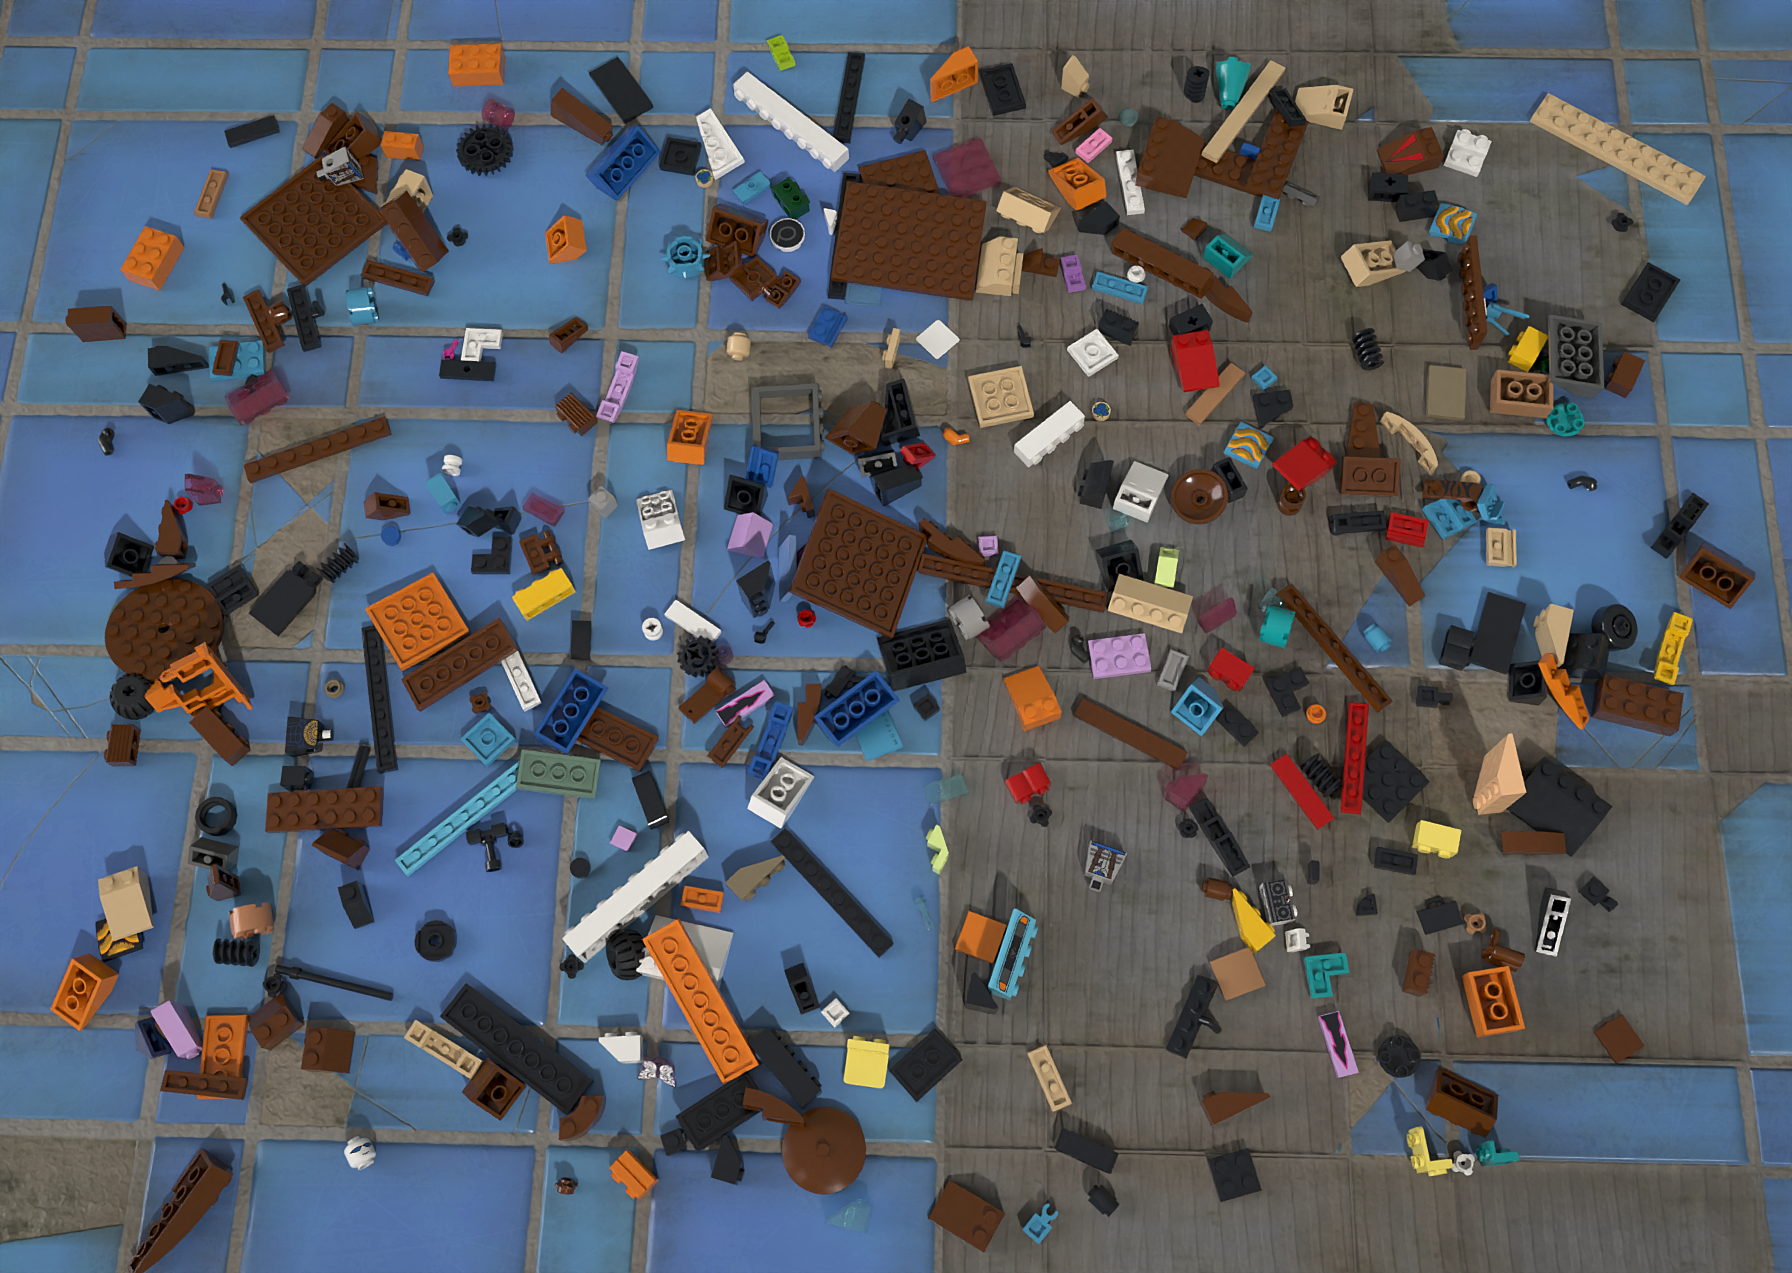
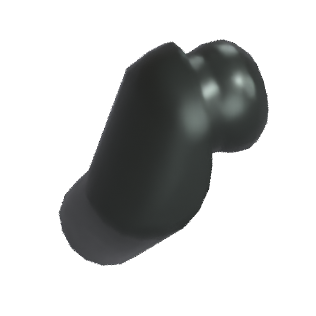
[98,428,114,456]
[1071,635,1090,664]

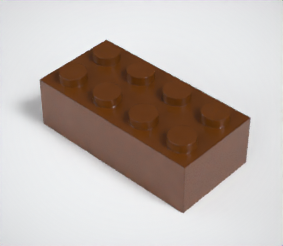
[1591,674,1684,737]

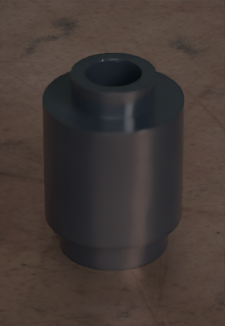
[1088,1184,1120,1217]

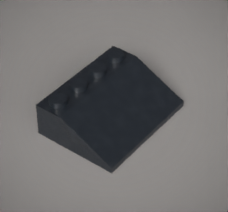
[877,619,967,692]
[1506,756,1612,857]

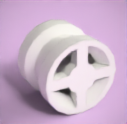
[441,455,463,476]
[642,618,663,641]

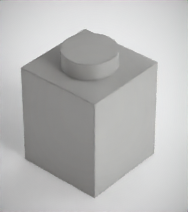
[1393,241,1425,272]
[588,486,618,519]

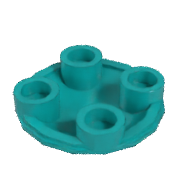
[1546,403,1585,437]

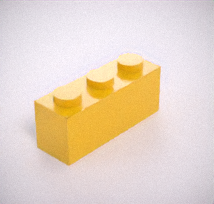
[512,568,576,621]

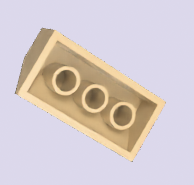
[1108,574,1193,633]

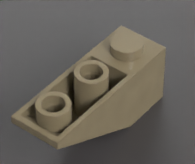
[725,855,787,903]

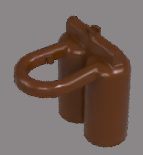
[1481,928,1525,972]

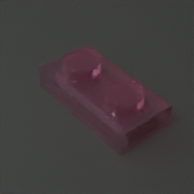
[522,493,565,527]

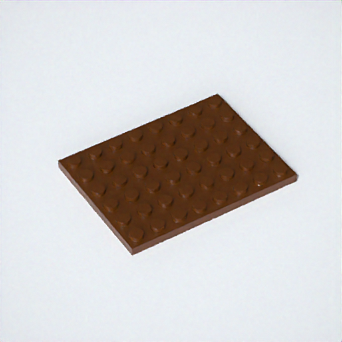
[831,181,987,301]

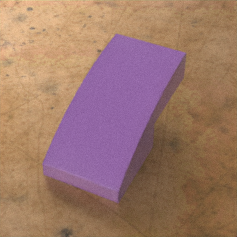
[1060,254,1086,293]

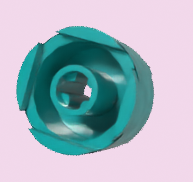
[1259,605,1295,649]

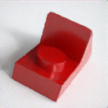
[900,442,936,469]

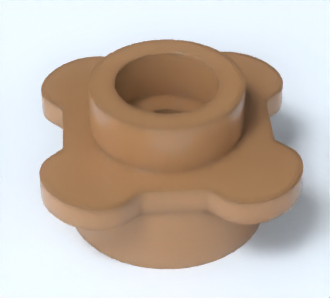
[1464,913,1487,934]

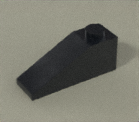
[148,346,209,376]
[1535,887,1571,956]

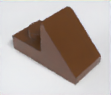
[1022,248,1060,277]
[787,476,815,518]

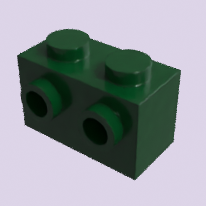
[772,177,810,220]

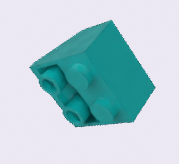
[1203,234,1254,279]

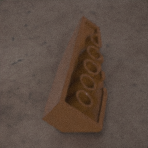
[127,1148,233,1273]

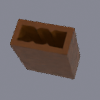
[65,306,127,342]

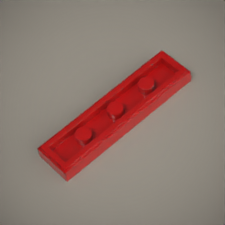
[1270,754,1334,830]

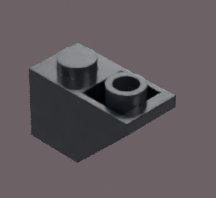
[1078,202,1120,235]
[456,506,501,537]

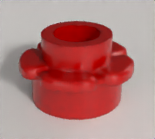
[174,496,193,514]
[798,610,816,628]

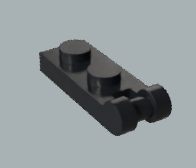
[1330,510,1386,536]

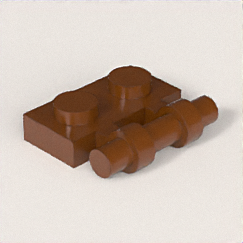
[519,530,563,576]

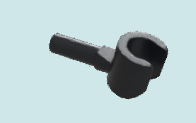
[221,283,235,305]
[1017,325,1031,348]
[754,621,775,644]

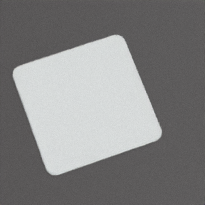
[916,320,960,359]

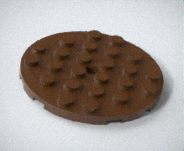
[105,579,224,682]

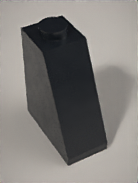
[873,464,923,507]

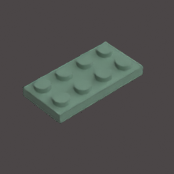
[516,749,601,799]

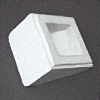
[824,208,837,235]

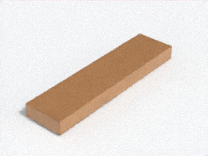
[1185,363,1246,426]

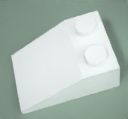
[748,757,814,828]

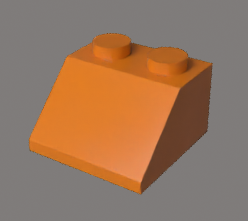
[545,215,587,264]

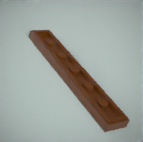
[1074,698,1188,770]

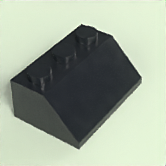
[736,560,776,618]

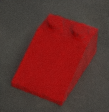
[1170,330,1220,393]
[1272,436,1337,491]

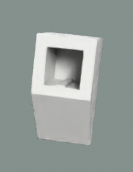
[599,1032,643,1064]

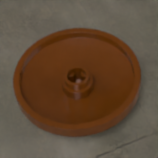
[782,1107,866,1195]

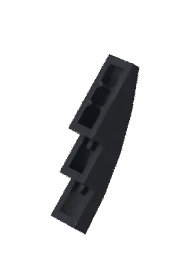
[1650,493,1709,559]
[1189,798,1251,877]

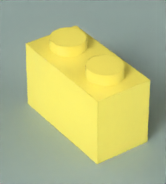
[1412,820,1461,858]

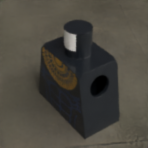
[285,716,334,757]

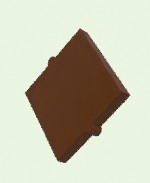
[1594,1014,1645,1064]

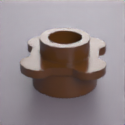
[469,692,491,714]
[555,1177,578,1195]

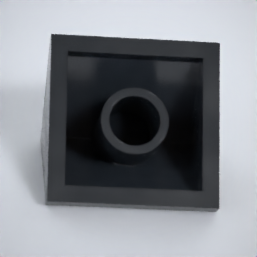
[724,474,768,516]
[1509,660,1548,706]
[965,972,998,1015]

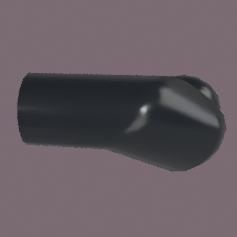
[1567,476,1597,491]

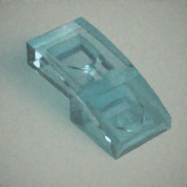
[923,774,969,805]

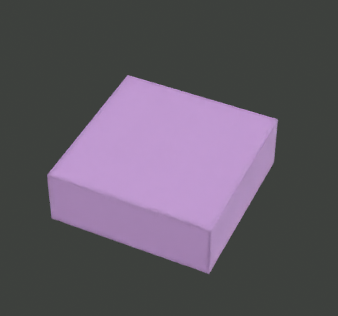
[978,536,999,556]
[610,825,637,852]

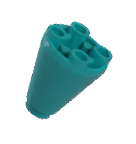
[1216,57,1251,110]

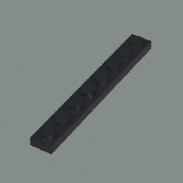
[771,828,894,958]

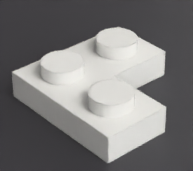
[461,328,503,361]

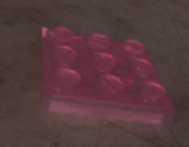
[933,138,1001,198]

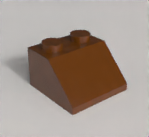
[311,829,370,870]
[247,992,305,1050]
[301,1027,355,1074]
[462,1058,526,1121]

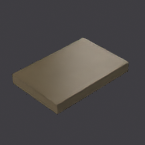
[1426,365,1467,421]

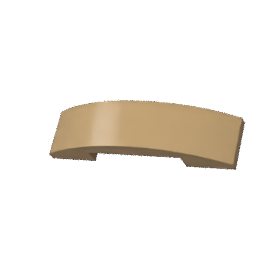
[1380,412,1438,475]
[404,1020,483,1079]

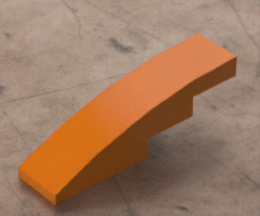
[1538,653,1590,729]

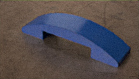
[747,701,794,780]

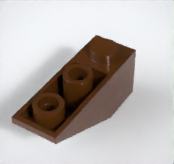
[155,500,188,559]

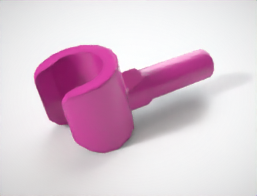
[443,339,459,360]

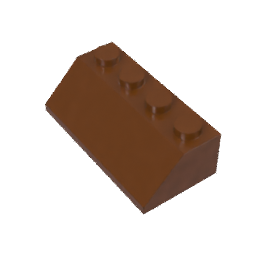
[377,190,449,272]

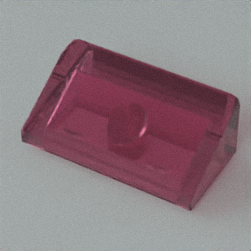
[1198,597,1237,633]

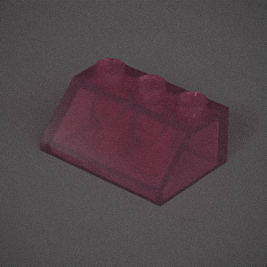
[224,370,290,425]
[976,600,1046,662]

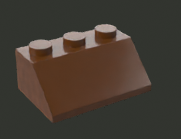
[706,203,769,258]
[1679,542,1756,609]
[1425,1067,1498,1138]

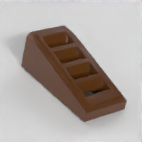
[549,317,588,353]

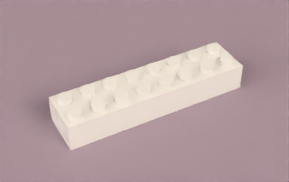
[562,831,709,963]

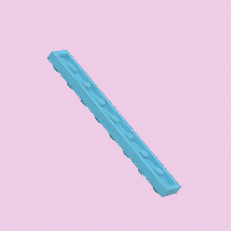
[395,761,520,877]

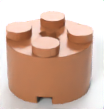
[228,903,274,940]

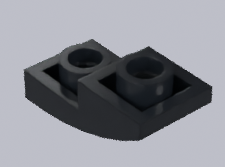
[571,620,592,660]

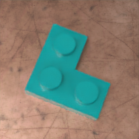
[1303,952,1349,999]

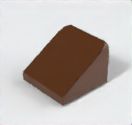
[1181,218,1208,241]

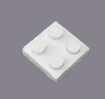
[1067,329,1119,377]

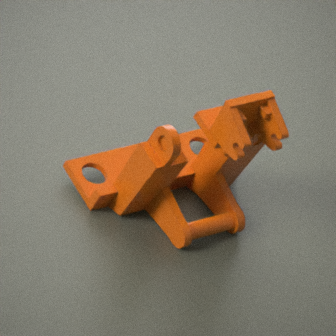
[145,642,253,717]

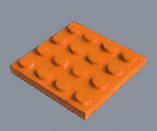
[365,573,470,671]

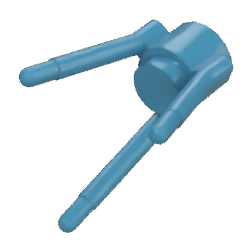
[1486,302,1530,336]

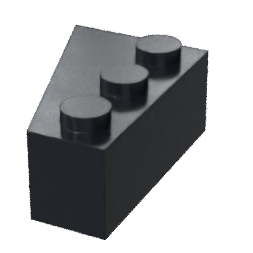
[881,379,921,446]

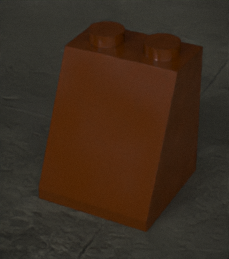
[825,401,887,455]

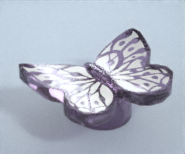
[637,1057,677,1088]

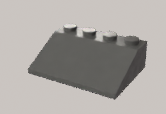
[1548,314,1604,398]

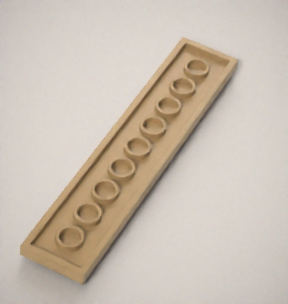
[1529,93,1706,205]

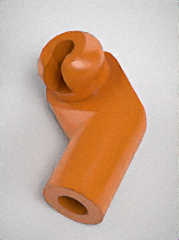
[943,428,970,445]

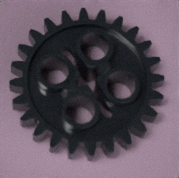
[456,124,514,176]

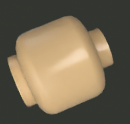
[726,332,751,361]

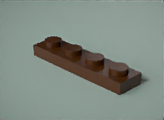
[361,260,435,296]
[160,1070,249,1100]

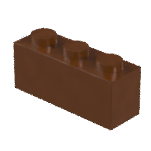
[189,707,250,766]

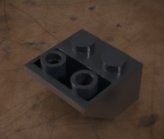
[138,384,195,424]

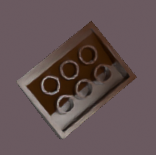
[1135,116,1205,199]

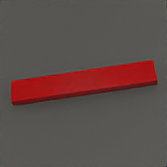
[1341,702,1369,815]

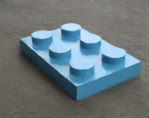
[209,340,266,382]

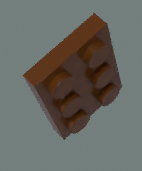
[1340,456,1401,497]

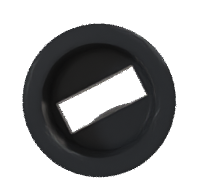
[507,830,524,848]

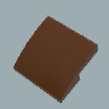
[705,241,743,281]

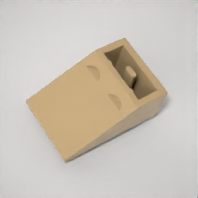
[1295,85,1354,130]

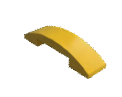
[1654,612,1693,685]

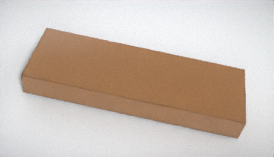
[194,169,229,219]

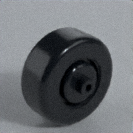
[1591,604,1638,652]

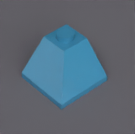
[1171,677,1224,737]

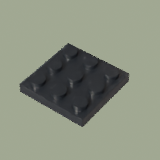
[1362,740,1430,823]

